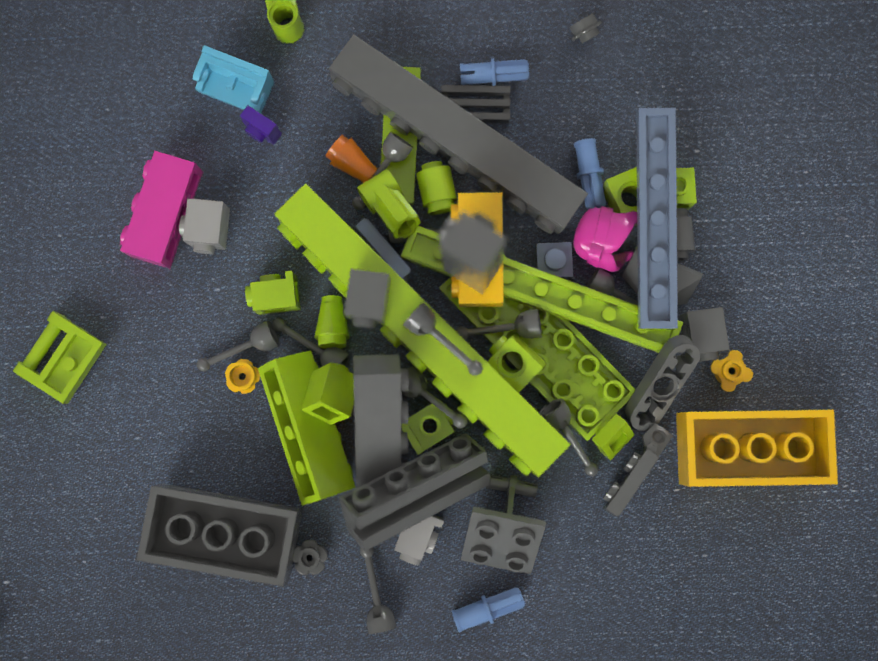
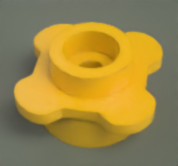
[710,350,753,392]

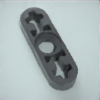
[625,335,700,431]

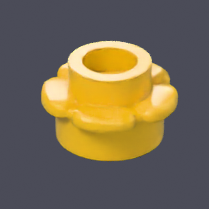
[225,359,260,394]

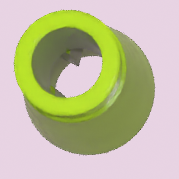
[314,295,350,349]

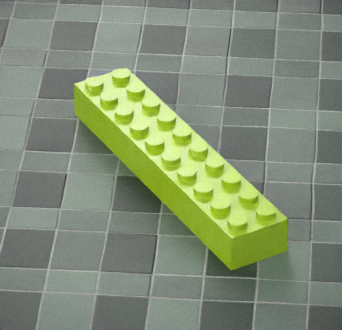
[274,183,571,477]

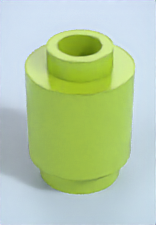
[416,161,457,215]

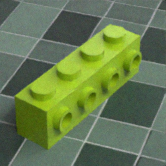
[258,350,356,506]

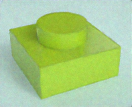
[592,413,635,461]

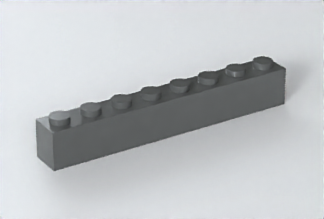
[329,34,588,234]

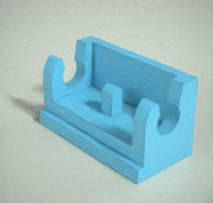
[192,45,274,113]

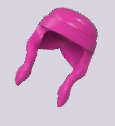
[574,206,637,272]

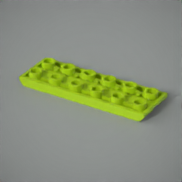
[439,255,636,441]

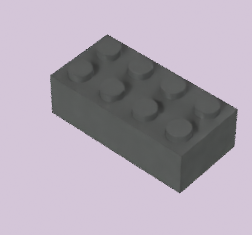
[136,484,303,586]

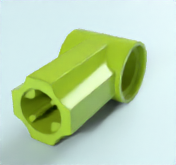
[265,0,304,44]
[356,168,421,239]

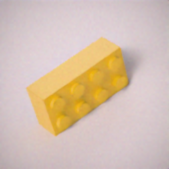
[676,410,838,487]

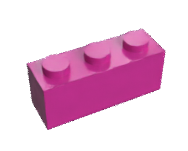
[120,151,203,269]

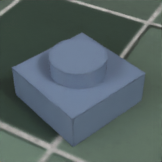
[535,242,573,279]

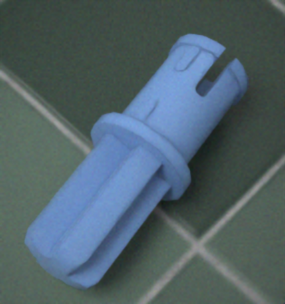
[460,58,529,86]
[574,138,606,209]
[451,587,525,633]

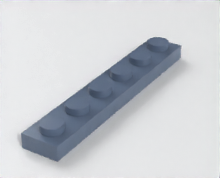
[636,108,678,329]

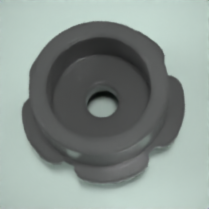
[569,13,602,44]
[293,539,328,576]

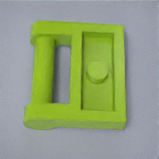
[13,311,107,404]

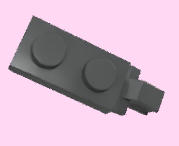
[603,423,673,516]

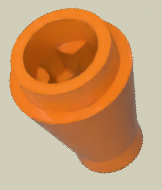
[325,134,378,183]

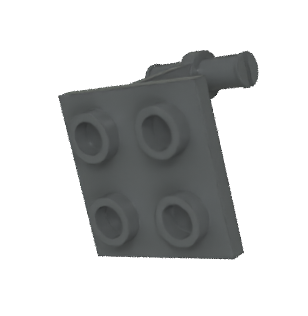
[461,473,546,575]

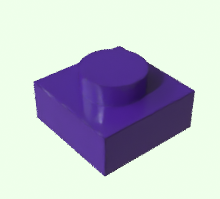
[240,105,282,145]

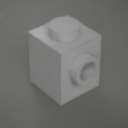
[179,198,230,254]

